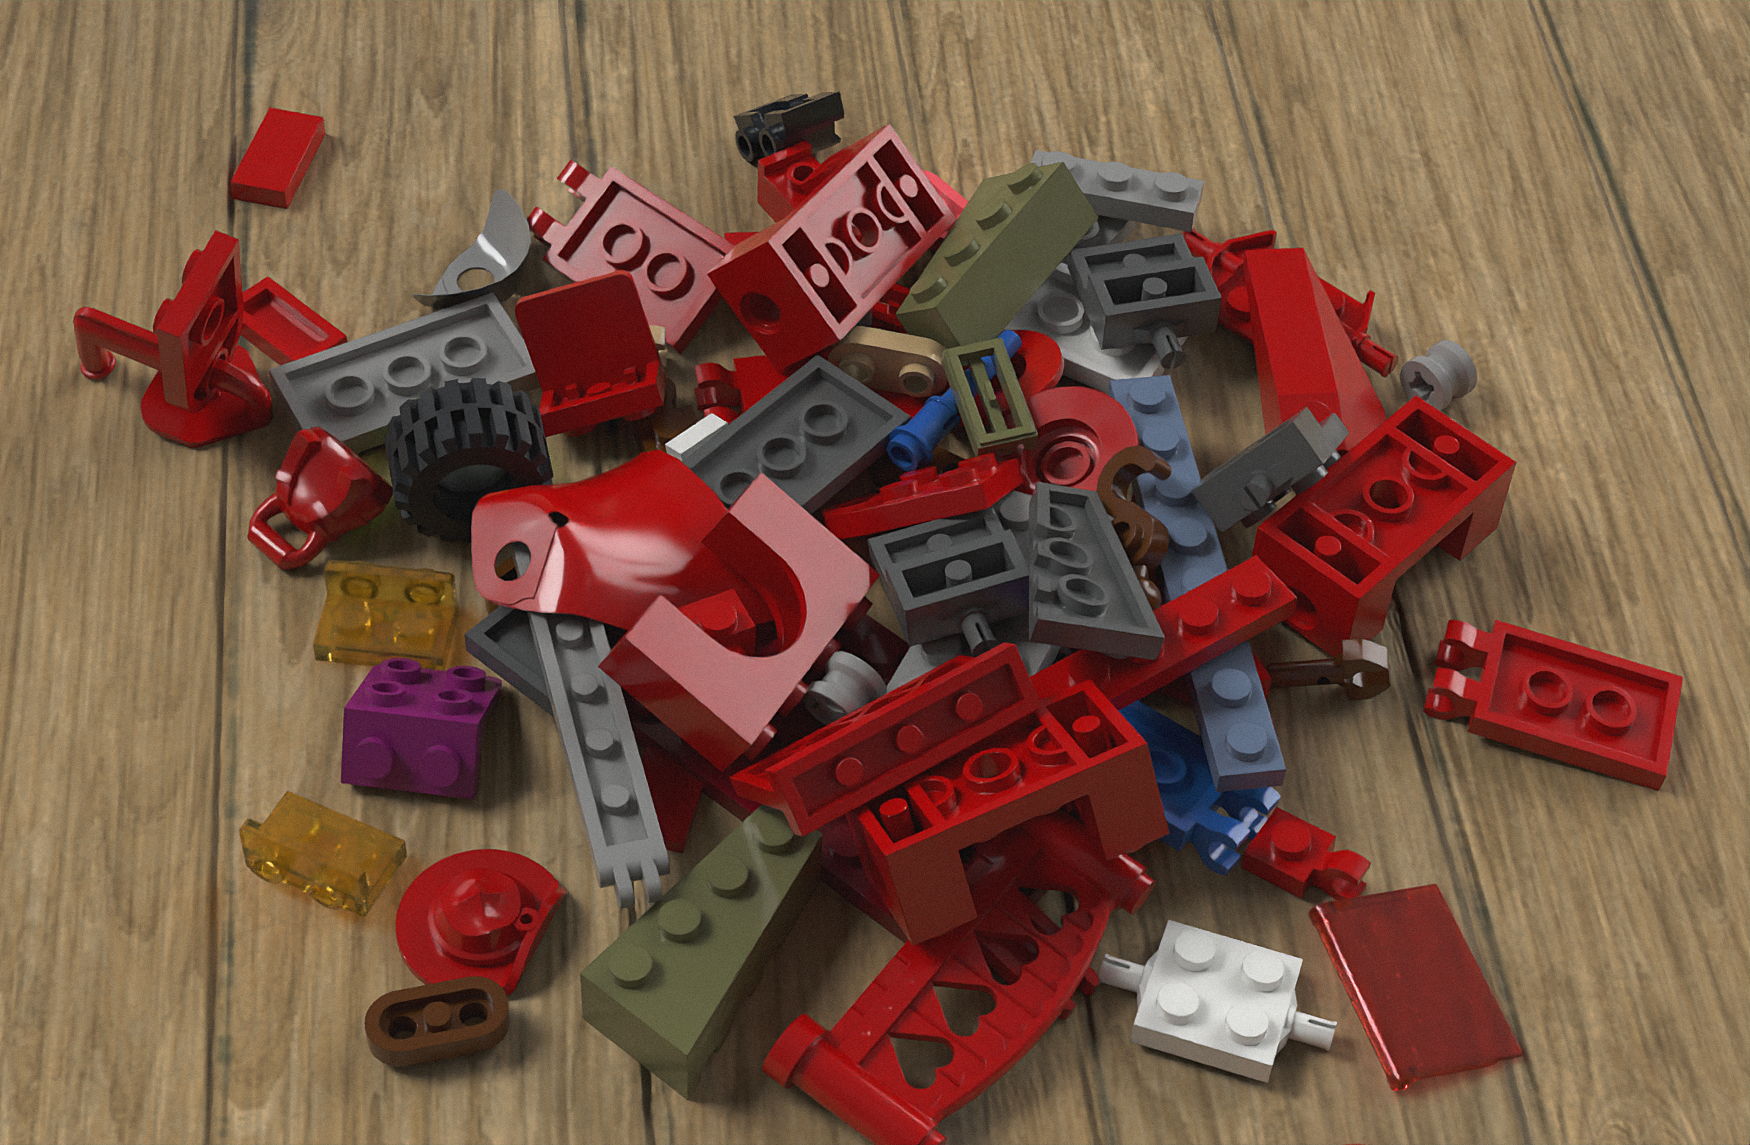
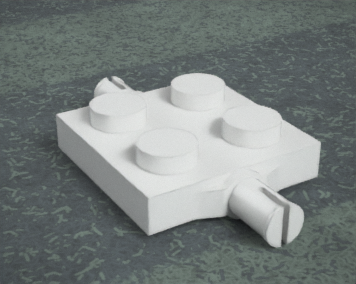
[1098,920,1337,1083]

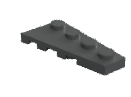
[1029,482,1165,660]

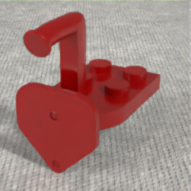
[73,230,273,448]

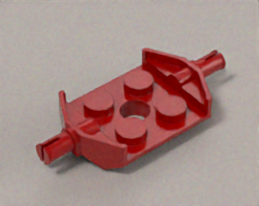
[1182,228,1398,378]

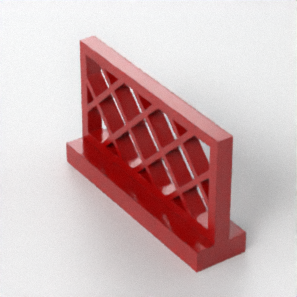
[729,642,1042,837]

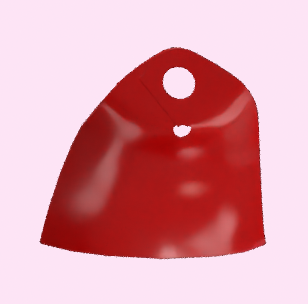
[471,449,774,630]

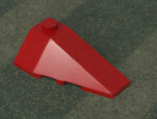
[1243,248,1386,470]

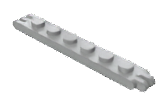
[509,512,670,909]

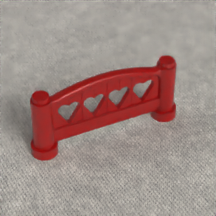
[762,808,1156,1145]

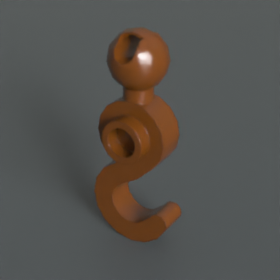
[1096,445,1172,611]

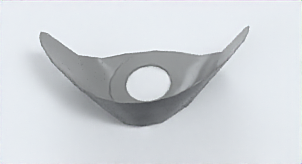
[413,189,531,308]

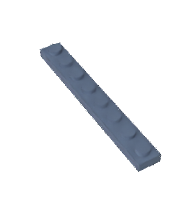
[1108,375,1286,792]

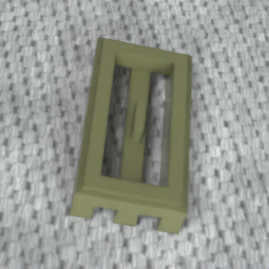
[942,337,1038,456]

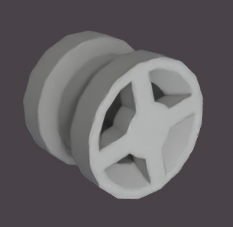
[1400,340,1477,411]
[802,651,887,726]

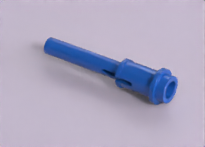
[886,330,1022,471]

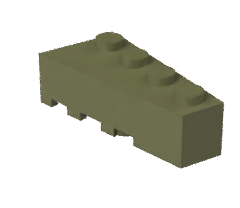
[895,161,1099,367]
[580,804,823,1100]

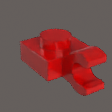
[1242,807,1371,907]

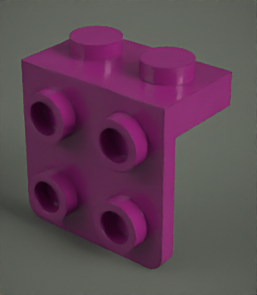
[341,658,502,799]

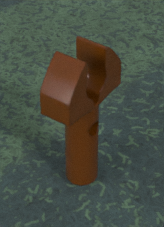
[1266,639,1391,701]

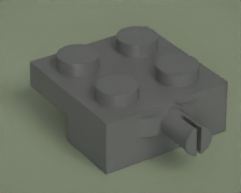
[1067,233,1222,369]
[1191,407,1349,533]
[868,506,1029,657]

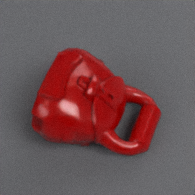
[247,426,393,570]

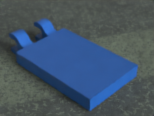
[1119,700,1281,875]

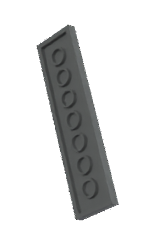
[464,355,911,717]

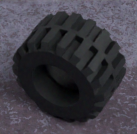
[385,378,554,543]

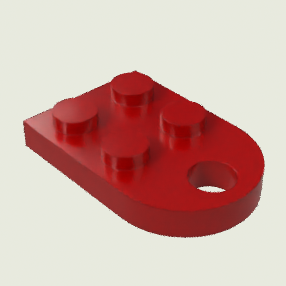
[821,453,1024,539]

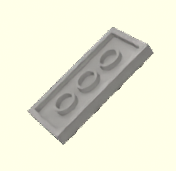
[269,292,541,453]

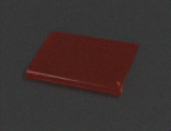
[1308,884,1523,1091]

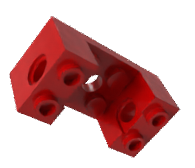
[707,124,956,371]
[1251,395,1517,658]
[846,679,1170,946]

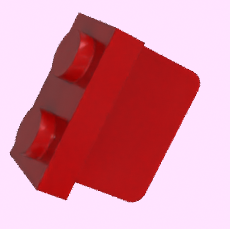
[514,270,667,437]

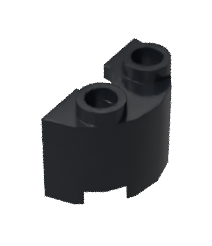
[733,91,844,162]

